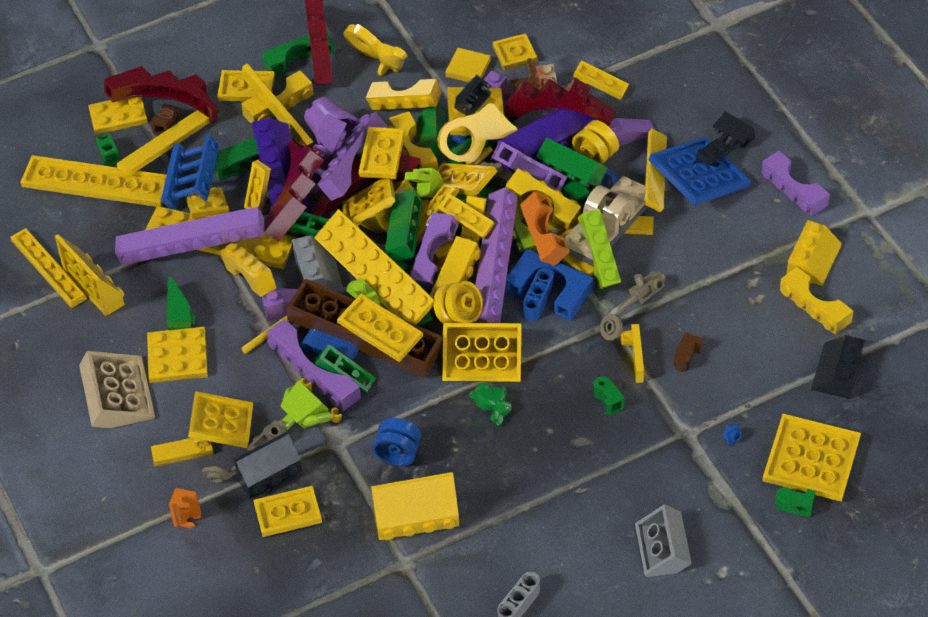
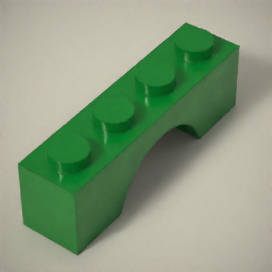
[261,32,335,77]

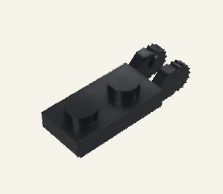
[696,133,738,166]

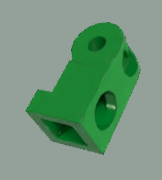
[95,133,120,167]
[594,376,625,417]
[775,487,815,517]

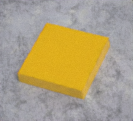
[493,33,537,71]
[445,48,491,82]

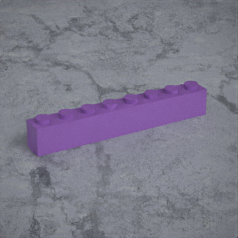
[472,187,518,323]
[115,206,264,265]

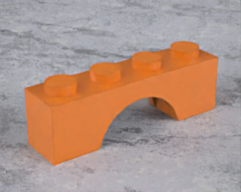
[520,191,570,266]

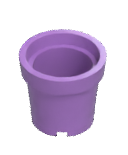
[304,97,360,149]

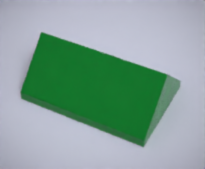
[418,104,456,157]

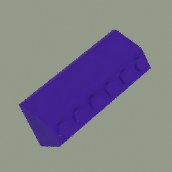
[497,109,596,175]
[252,118,312,214]

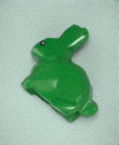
[469,383,512,426]

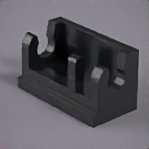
[454,74,492,116]
[713,111,755,148]

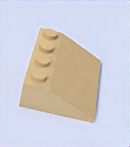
[79,351,155,428]

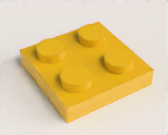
[186,188,229,219]

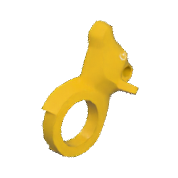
[343,24,408,76]
[437,103,518,165]

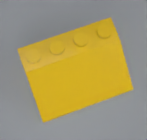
[55,234,125,316]
[442,323,522,382]
[371,472,459,540]

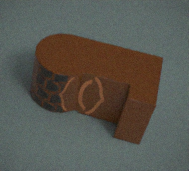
[151,104,179,135]
[674,332,703,372]

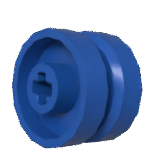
[372,418,422,466]

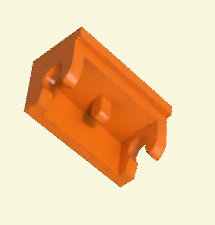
[169,488,201,528]

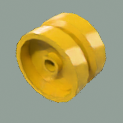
[572,120,619,164]
[434,281,483,323]

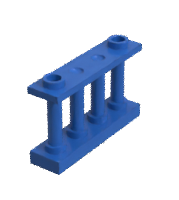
[161,134,219,210]

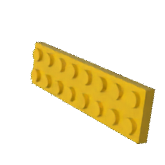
[20,155,167,207]
[145,206,296,270]
[314,209,435,326]

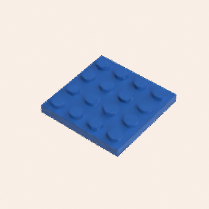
[649,137,751,206]

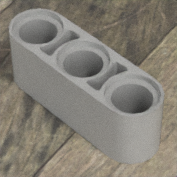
[497,572,540,617]

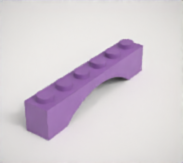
[317,112,389,201]
[267,319,361,411]

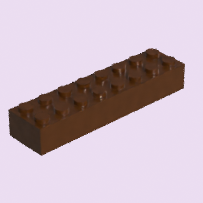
[287,279,443,378]

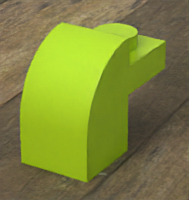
[404,168,443,201]

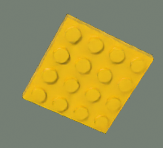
[762,414,861,502]

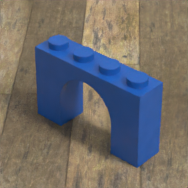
[505,249,594,321]

